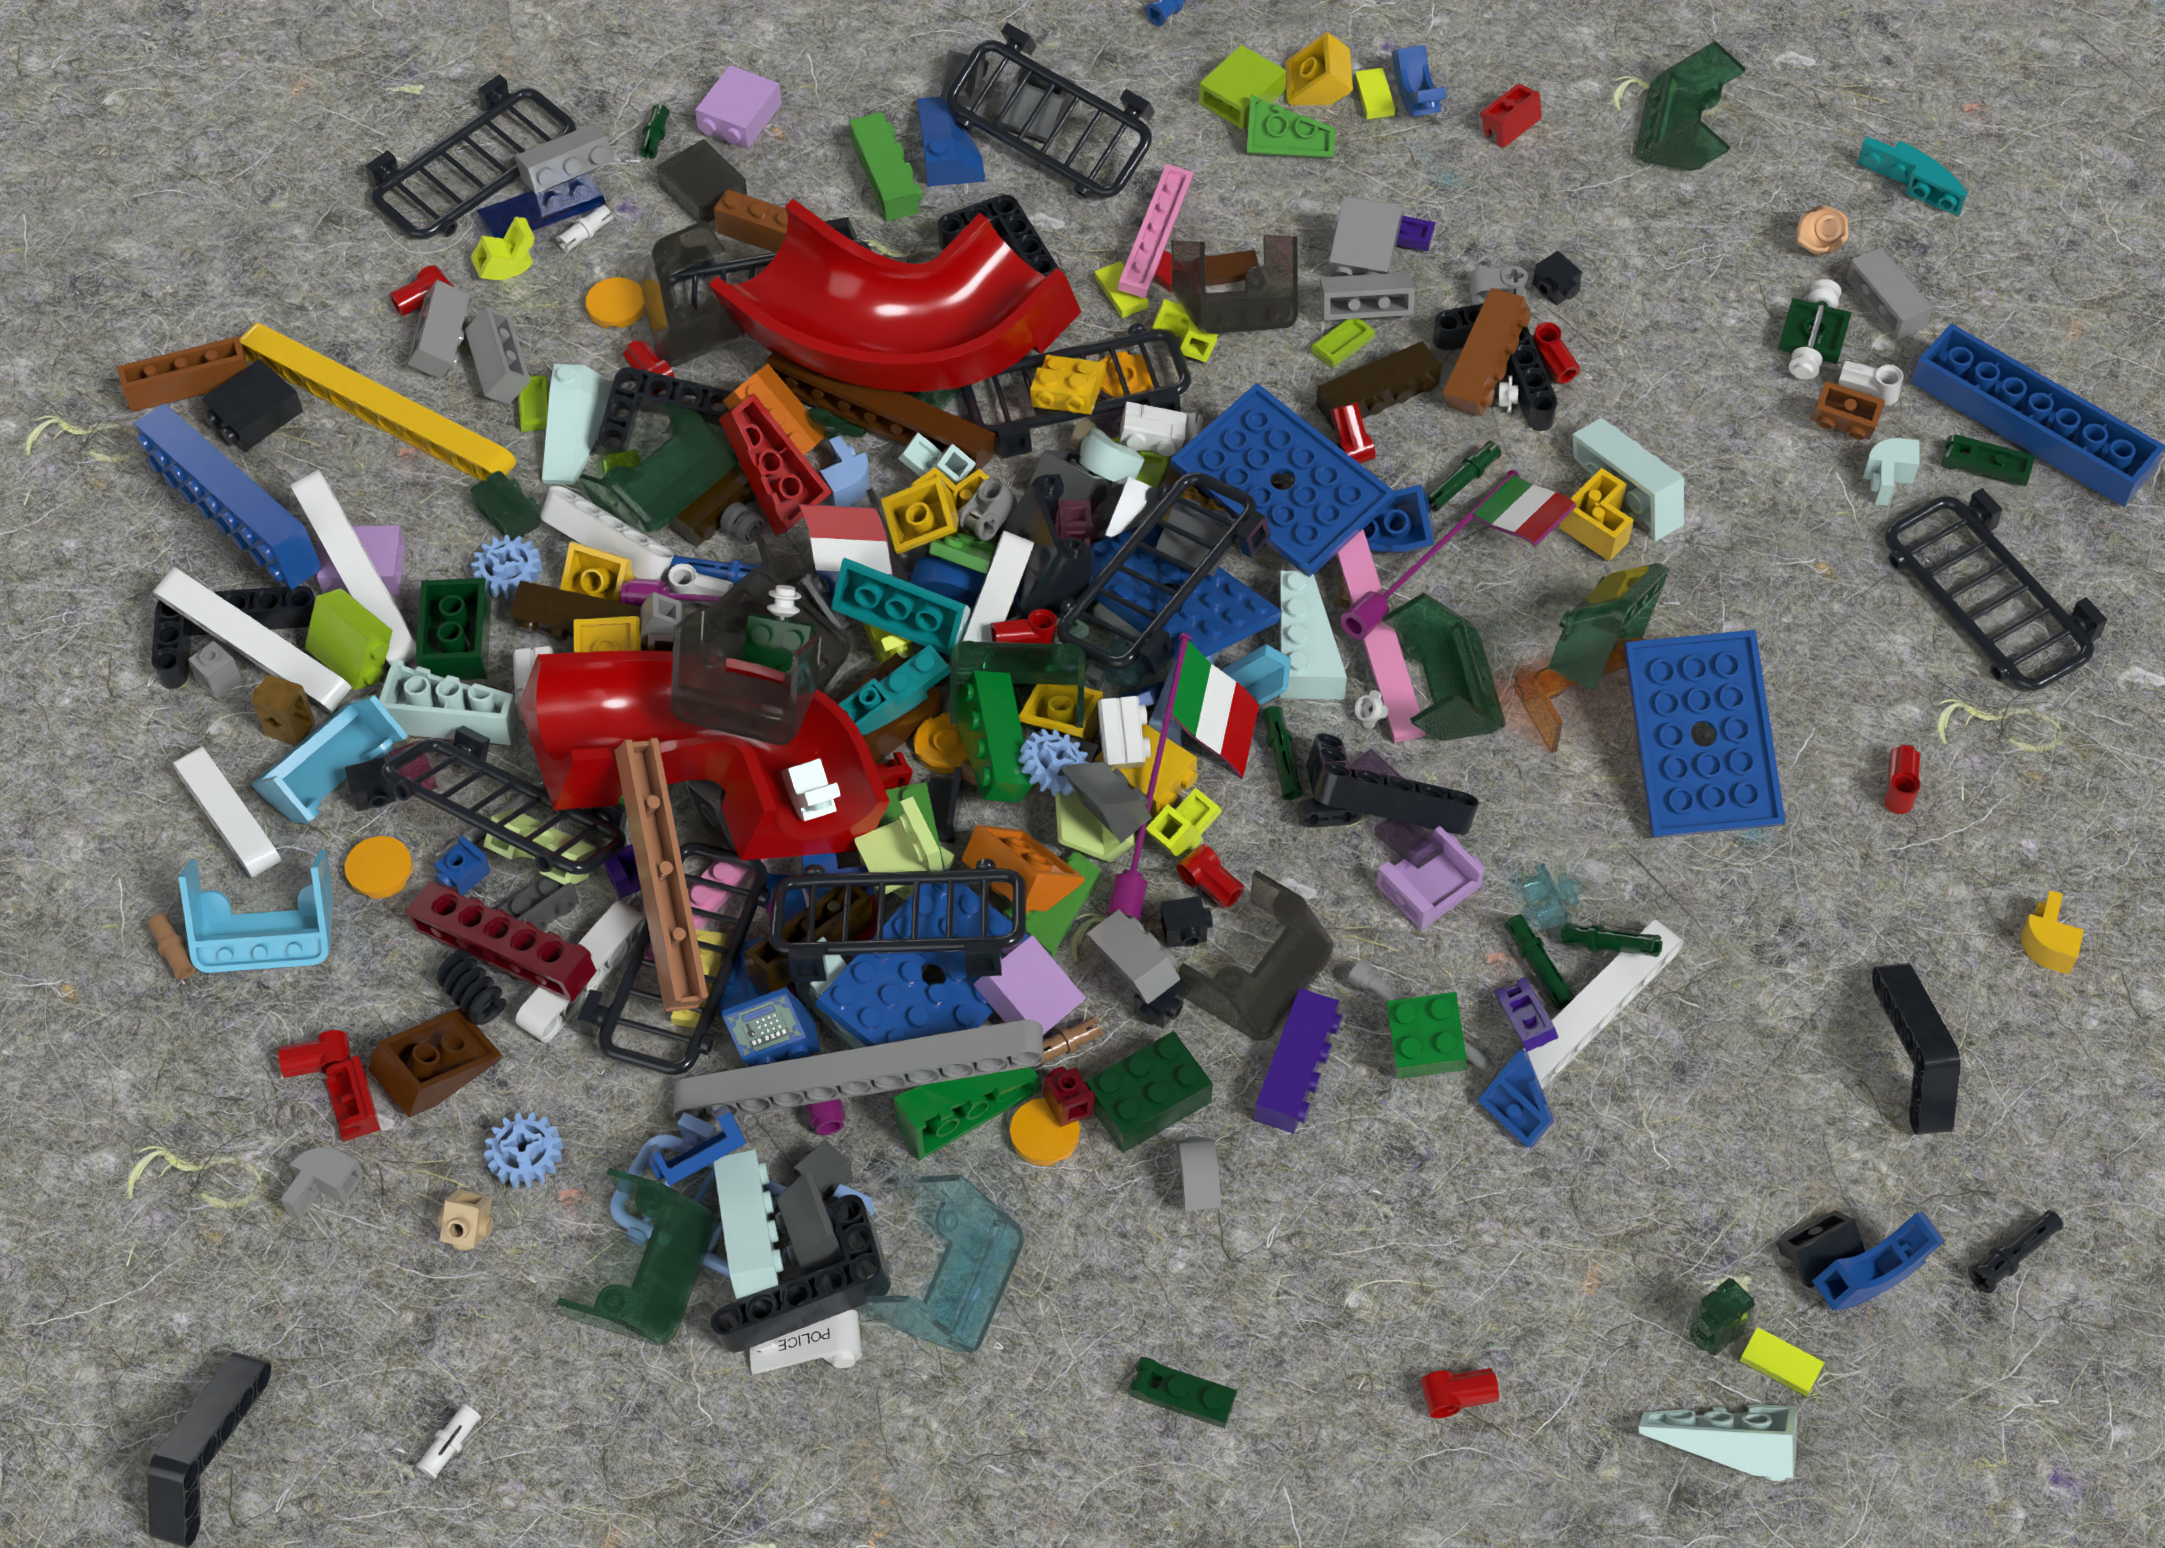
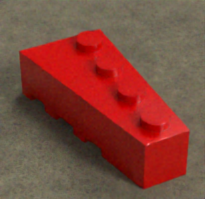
[719,393,832,536]

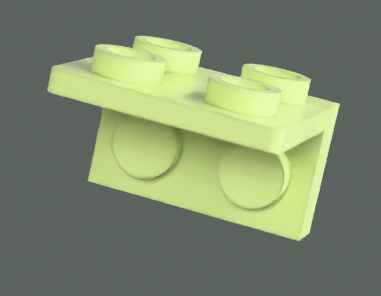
[1055,788,1136,863]
[854,796,943,894]

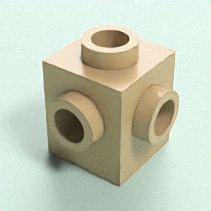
[437,1189,493,1250]

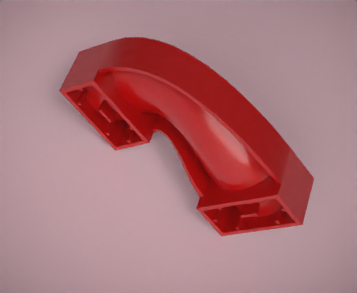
[708,198,1082,392]
[519,651,890,861]

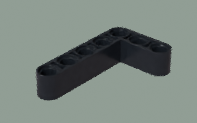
[938,194,1061,277]
[1433,303,1557,431]
[598,367,732,460]
[151,585,316,689]
[1306,733,1479,835]
[1872,963,1960,1135]
[711,1194,891,1353]
[147,1352,272,1548]

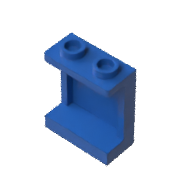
[648,1105,747,1186]

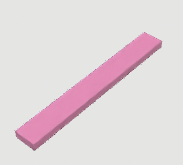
[1336,529,1426,743]

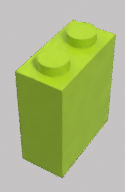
[1199,45,1287,130]
[305,588,393,691]

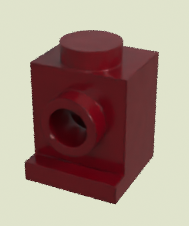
[1042,1066,1095,1127]

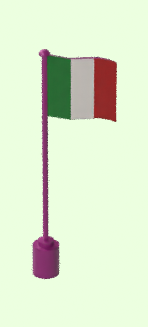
[1340,470,1576,640]
[1106,633,1259,921]

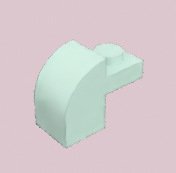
[1079,428,1144,482]
[898,433,976,485]
[1863,438,1919,506]
[781,759,841,821]

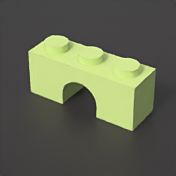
[483,809,597,885]

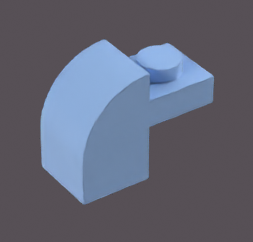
[820,435,870,507]

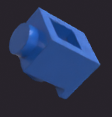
[434,835,491,896]

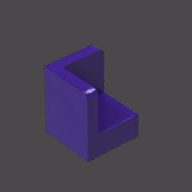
[604,844,641,899]

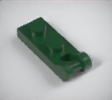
[1941,434,2035,486]
[1127,1357,1237,1429]

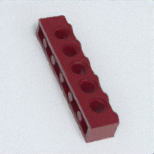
[405,881,597,1002]

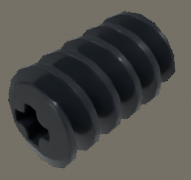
[436,949,507,1025]

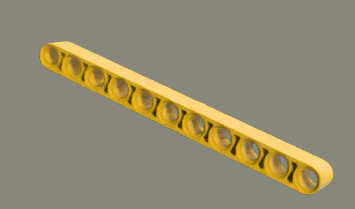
[239,322,517,487]

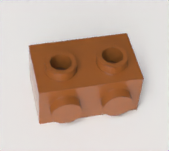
[1810,381,1885,440]

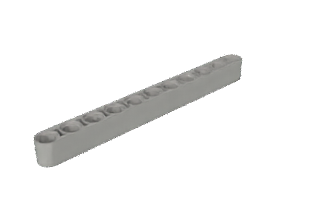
[673,1020,1044,1122]

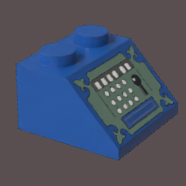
[722,987,820,1067]

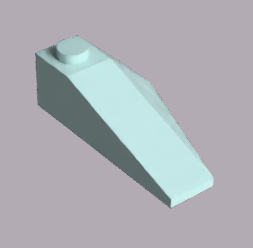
[542,364,616,485]
[1639,1404,1798,1481]

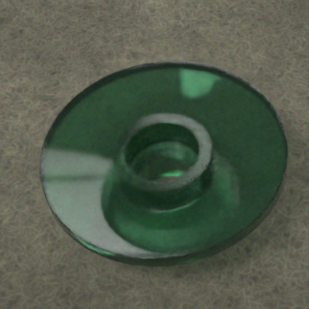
[807,408,867,439]

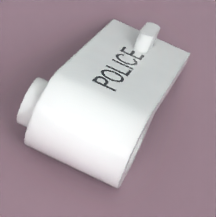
[750,1309,862,1375]

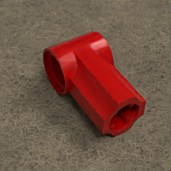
[389,265,453,316]
[1533,322,1580,385]
[623,340,675,396]
[1330,402,1376,464]
[991,609,1057,653]
[1884,744,1921,814]
[1176,844,1244,909]
[278,1030,351,1078]
[1420,1368,1500,1419]

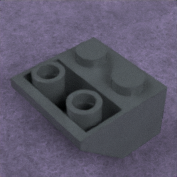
[999,67,1075,142]

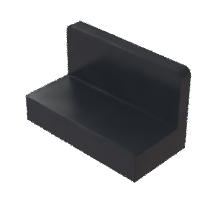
[928,767,964,843]
[1776,1210,1866,1288]

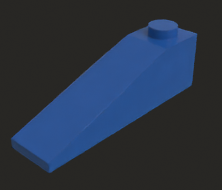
[917,97,985,187]
[1363,484,1434,553]

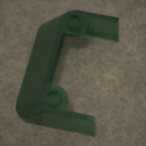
[1634,41,1746,171]
[579,403,737,532]
[1548,562,1670,691]
[1382,592,1506,741]
[950,640,1085,728]
[557,1168,716,1346]

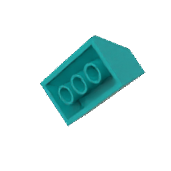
[831,557,971,657]

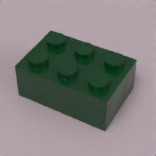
[415,578,492,680]
[1085,1031,1213,1153]

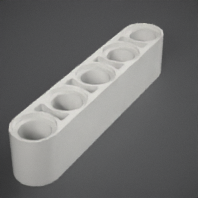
[540,486,674,582]
[951,531,1034,684]
[172,746,281,879]
[515,900,646,1042]

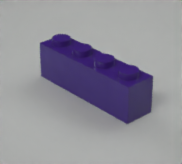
[1254,988,1343,1134]

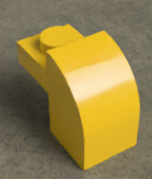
[2021,890,2084,975]

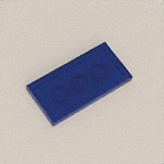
[477,173,606,239]

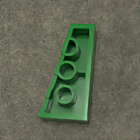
[950,670,1033,803]
[893,1067,1038,1161]

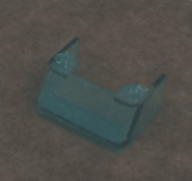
[865,1175,1024,1352]

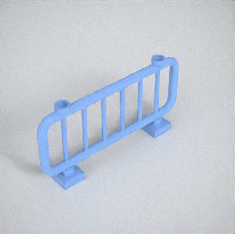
[610,1112,875,1305]

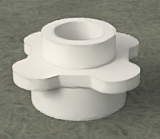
[1499,376,1518,413]
[1355,690,1388,729]

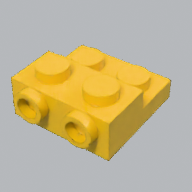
[1030,355,1106,415]
[574,616,641,652]

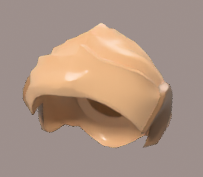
[1796,205,1849,255]

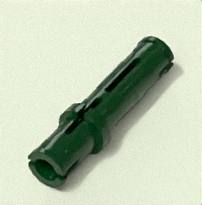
[1427,441,1502,512]
[1263,706,1303,800]
[1504,914,1575,1009]
[1561,923,1663,957]

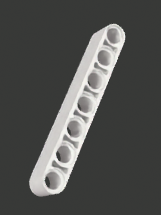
[290,469,417,665]
[152,567,352,714]
[1523,920,1684,1089]

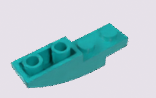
[1857,136,1968,217]
[838,644,952,736]

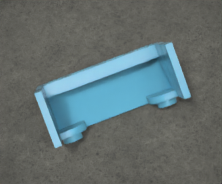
[251,695,408,825]
[179,850,333,973]

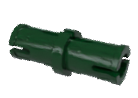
[639,104,670,159]

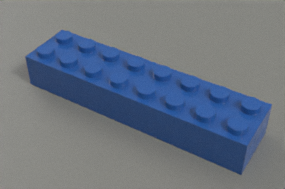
[1911,323,2165,507]
[134,403,322,590]

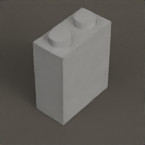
[1329,196,1402,276]

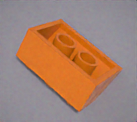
[723,363,828,456]
[961,825,1085,913]

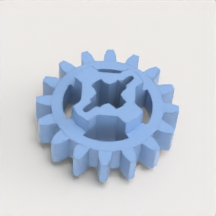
[471,535,543,599]
[1018,729,1089,797]
[484,1112,563,1189]

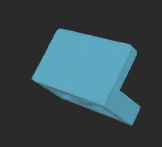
[1223,644,1291,706]

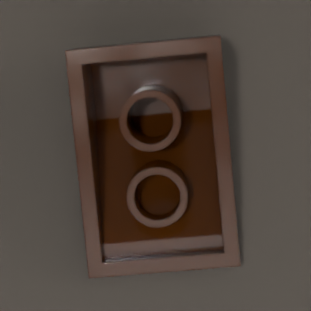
[368,1008,502,1118]

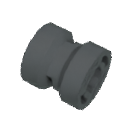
[720,502,765,545]

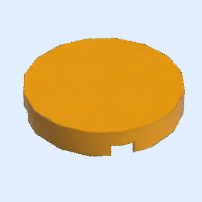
[585,277,646,329]
[1099,351,1153,400]
[913,713,970,774]
[344,836,414,899]
[1010,1098,1080,1167]

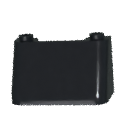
[995,474,1092,619]

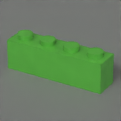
[849,112,923,222]

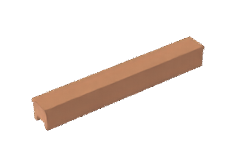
[615,738,708,1012]

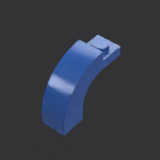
[1391,45,1447,116]
[900,556,986,613]
[1812,1212,1945,1311]

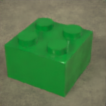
[1387,992,1467,1079]

